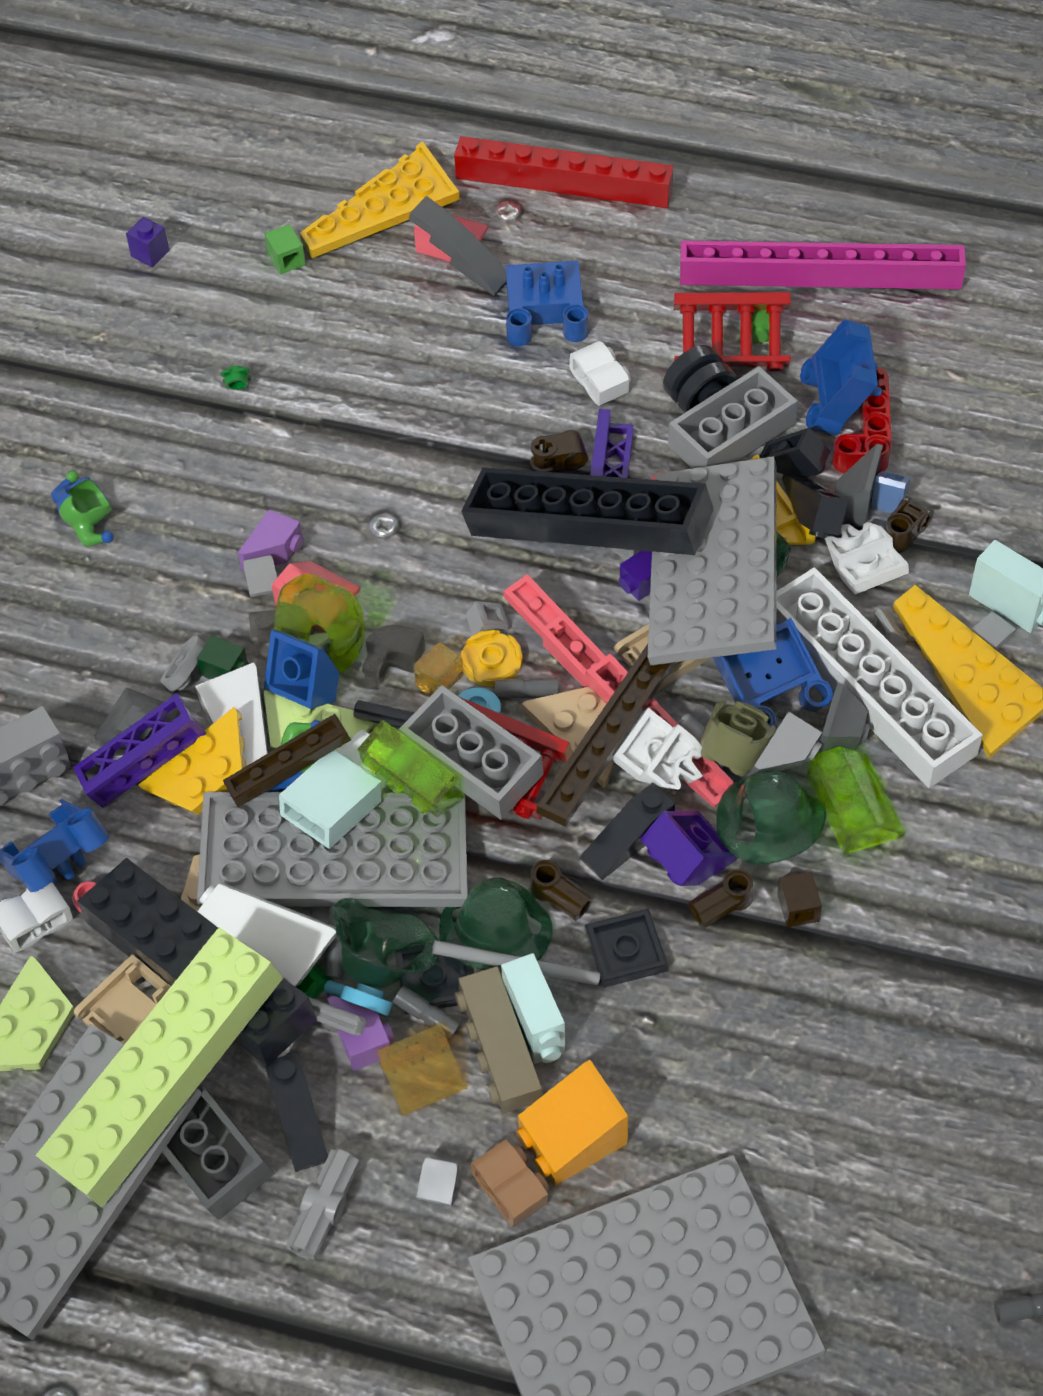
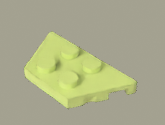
[264,690,380,751]
[0,956,74,1071]

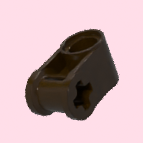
[530,430,589,473]
[885,496,934,553]

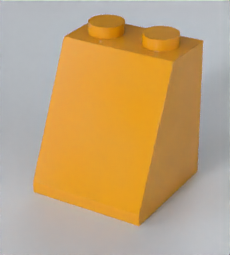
[516,1060,628,1186]

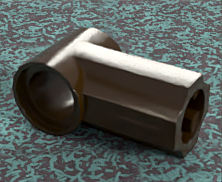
[529,860,594,921]
[688,869,753,928]

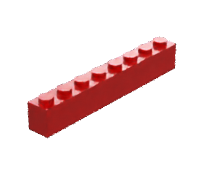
[454,136,674,208]

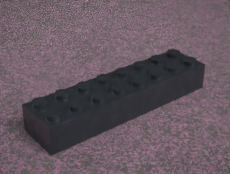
[461,467,714,555]
[77,858,317,1067]

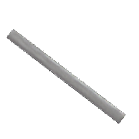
[432,940,600,986]

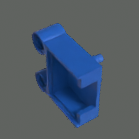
[505,260,588,346]
[800,319,882,436]
[713,618,833,727]
[0,799,110,892]

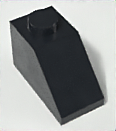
[759,428,831,478]

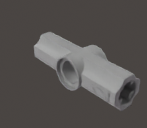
[286,1149,360,1260]

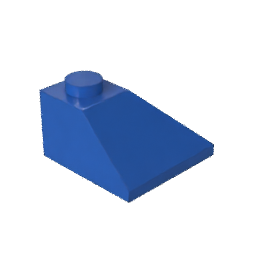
[264,629,339,709]

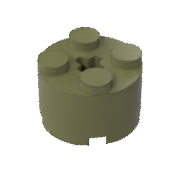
[700,701,775,776]

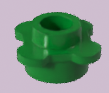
[221,366,251,390]

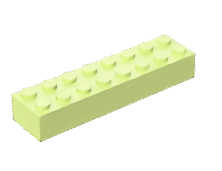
[35,927,283,1208]

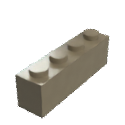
[455,966,542,1114]

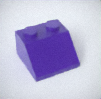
[640,811,739,886]

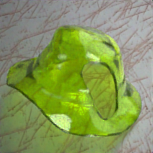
[274,574,365,673]

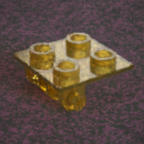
[377,1024,467,1116]

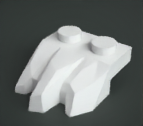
[825,522,909,594]
[611,707,703,790]

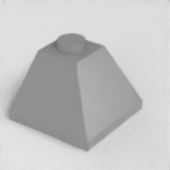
[748,711,822,780]

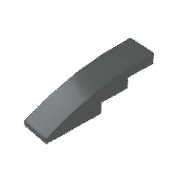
[409,195,506,296]

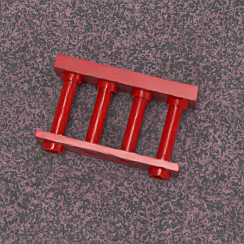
[673,292,791,371]
[421,696,573,820]

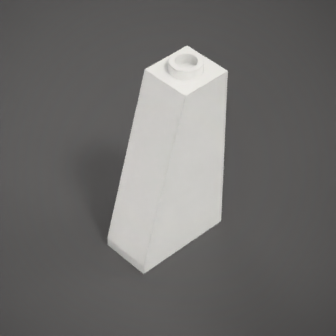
[195,662,268,765]
[198,884,340,986]

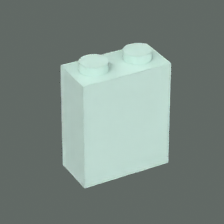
[969,540,1043,634]
[279,750,381,849]
[501,953,565,1065]

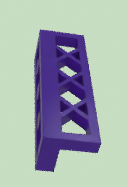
[590,409,634,478]
[73,693,206,808]

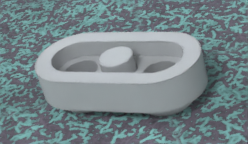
[160,636,206,691]

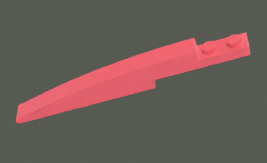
[503,574,738,808]

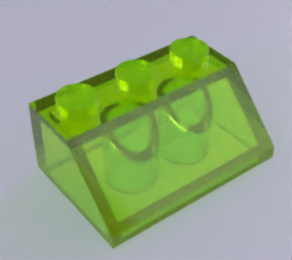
[357,720,464,817]
[807,746,905,855]

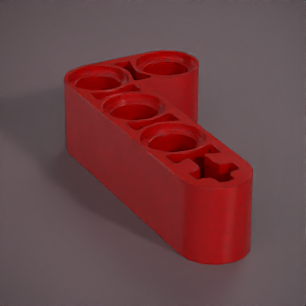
[832,367,891,473]

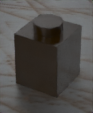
[777,871,822,928]

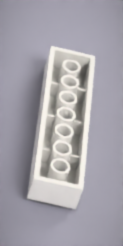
[776,567,983,788]

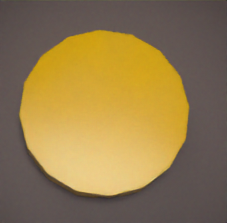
[460,630,523,687]

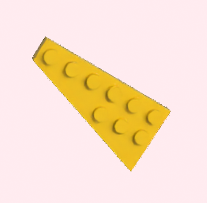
[300,141,460,258]
[893,585,1043,759]

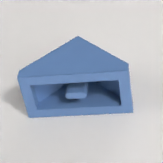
[871,471,912,513]

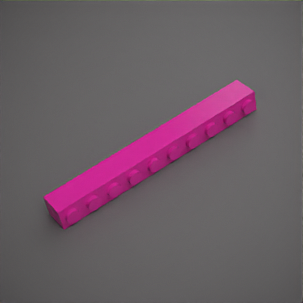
[680,241,966,289]

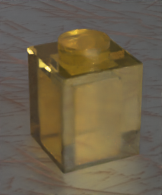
[414,642,464,694]

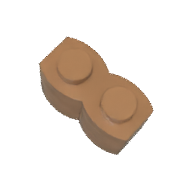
[471,1139,549,1227]

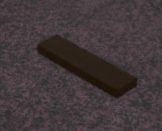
[223,714,351,807]

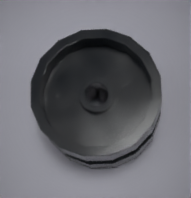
[663,345,738,413]

